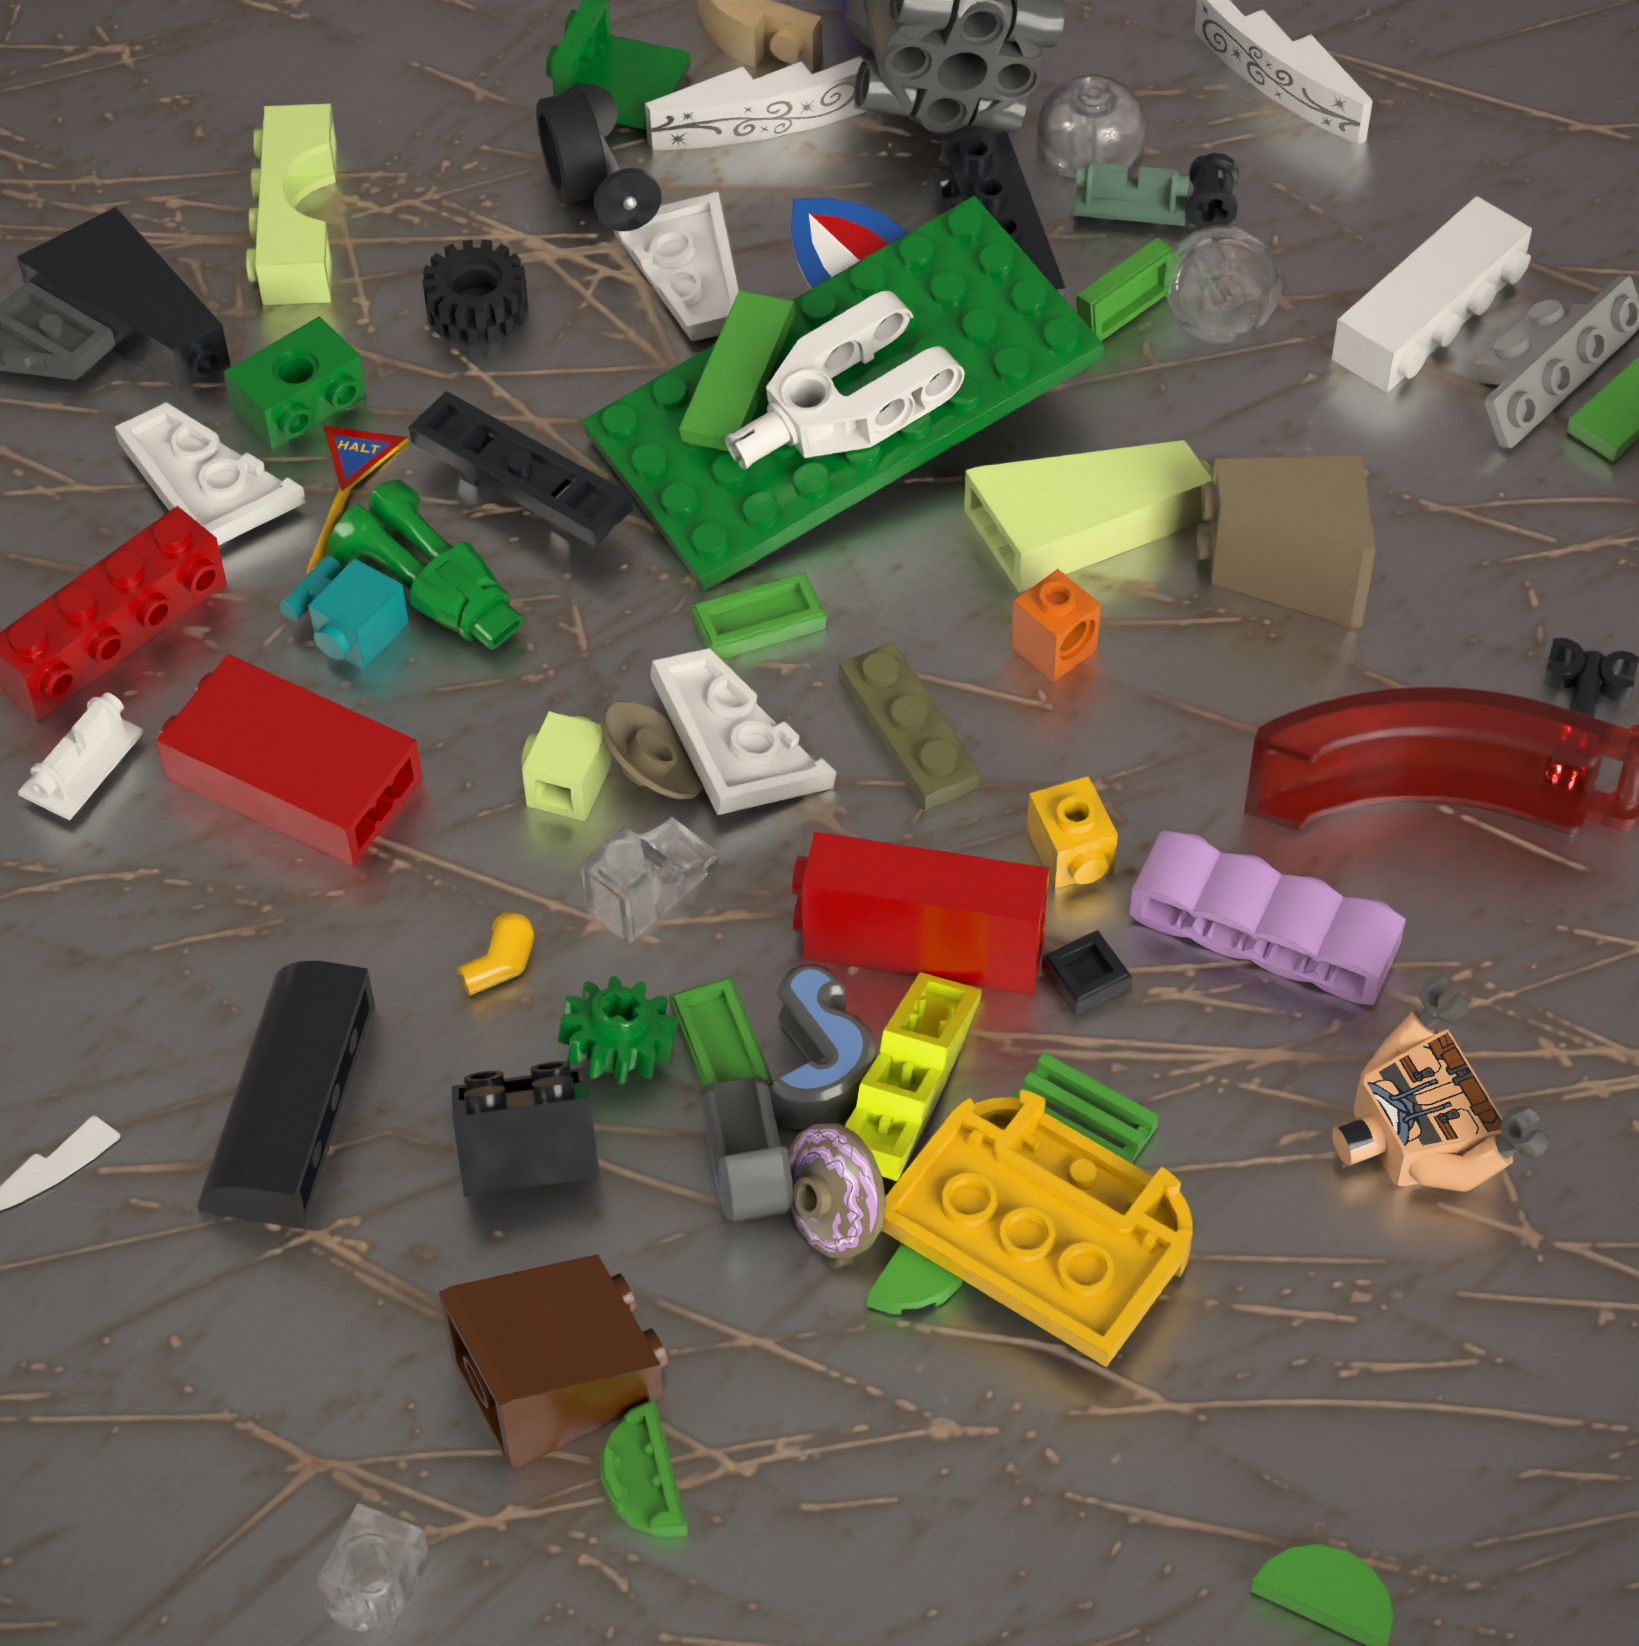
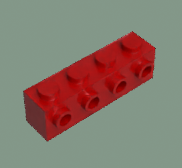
[0,506,227,722]

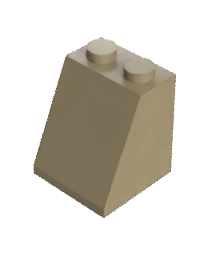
[1197,455,1376,628]

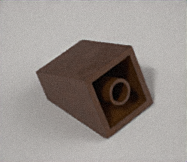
[439,1254,669,1471]

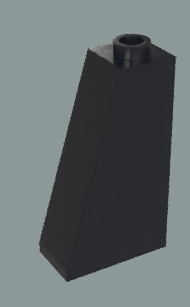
[17,207,231,390]

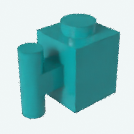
[279,555,409,670]

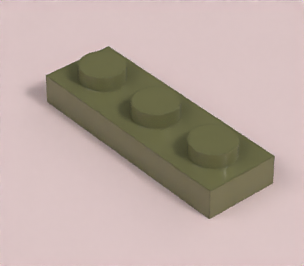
[839,641,981,811]

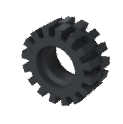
[422,239,528,345]

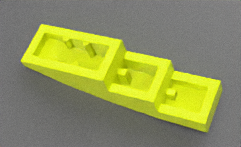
[844,972,982,1181]

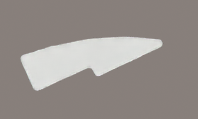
[0,1116,120,1211]

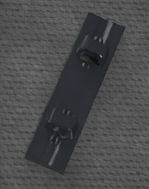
[408,391,633,547]

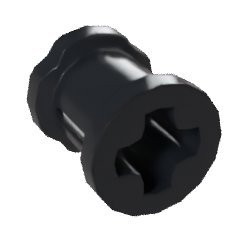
[1187,153,1239,229]

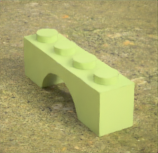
[246,103,337,305]

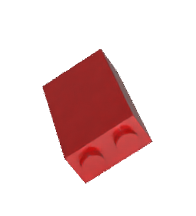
[156,654,422,867]
[792,831,1050,995]

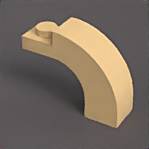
[697,0,823,71]

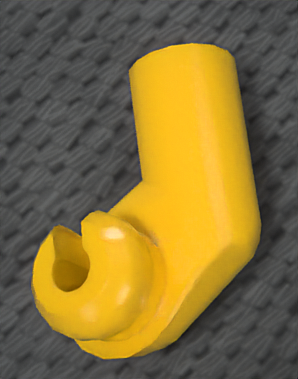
[456,912,534,997]

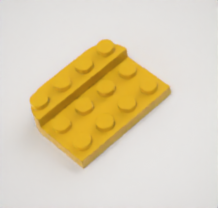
[881,1090,1193,1367]

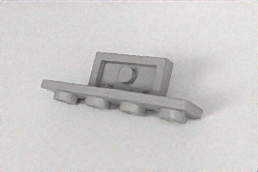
[1474,275,1639,448]

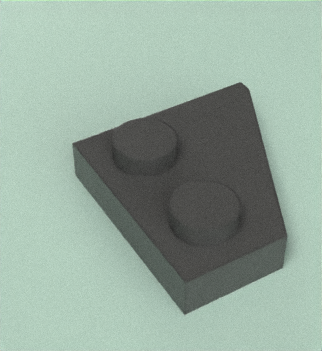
[0,281,116,380]

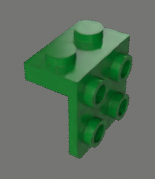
[546,0,690,130]

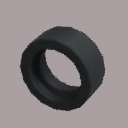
[536,90,607,204]

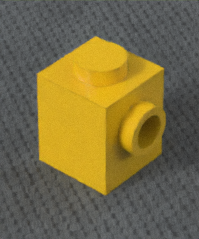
[1027,776,1118,889]

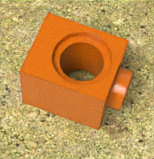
[1011,569,1101,683]

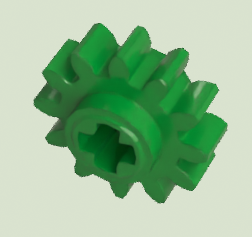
[557,976,678,1084]

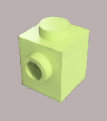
[521,711,612,822]

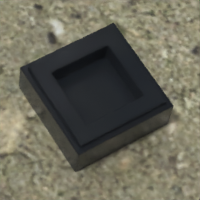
[1041,930,1132,1017]

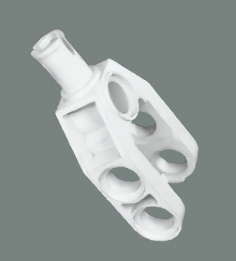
[725,291,965,470]

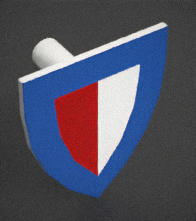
[791,198,909,289]

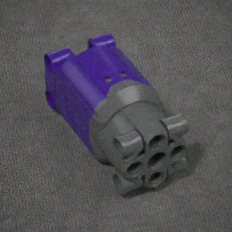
[842,0,1065,134]

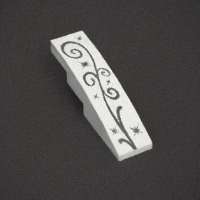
[1194,0,1373,145]
[645,56,867,151]

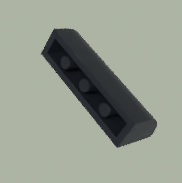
[197,961,375,1229]

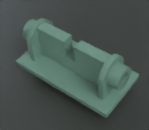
[1073,160,1190,226]

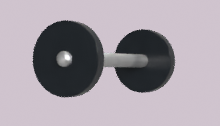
[564,84,662,231]

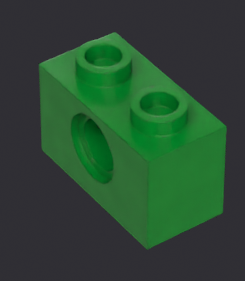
[224,316,367,451]

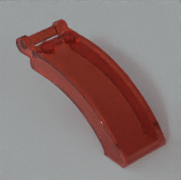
[1244,687,1639,835]

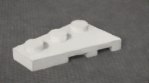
[613,192,740,341]
[114,402,306,545]
[650,648,837,815]

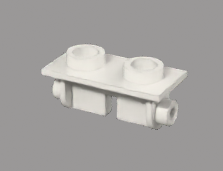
[18,693,144,820]

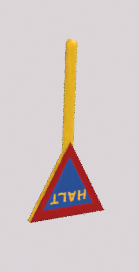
[306,425,408,574]

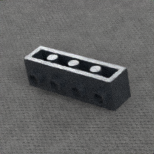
[934,131,1066,299]

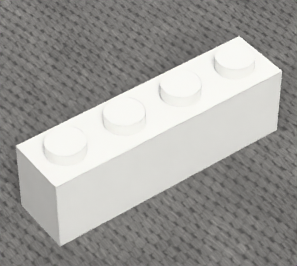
[1332,196,1532,393]

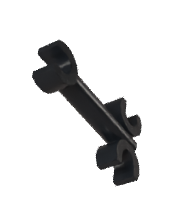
[1543,638,1639,786]

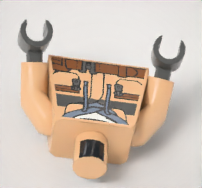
[1332,975,1549,1192]

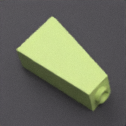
[964,440,1213,592]

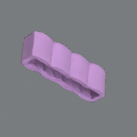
[1129,831,1406,1005]

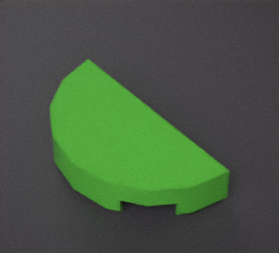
[867,1243,963,1315]
[600,1399,688,1538]
[1250,1544,1394,1646]

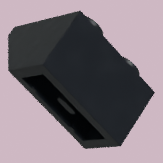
[452,1061,600,1197]

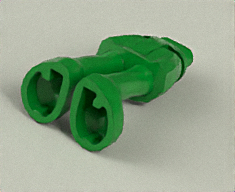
[326,479,524,650]

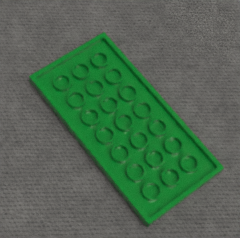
[582,195,1104,592]

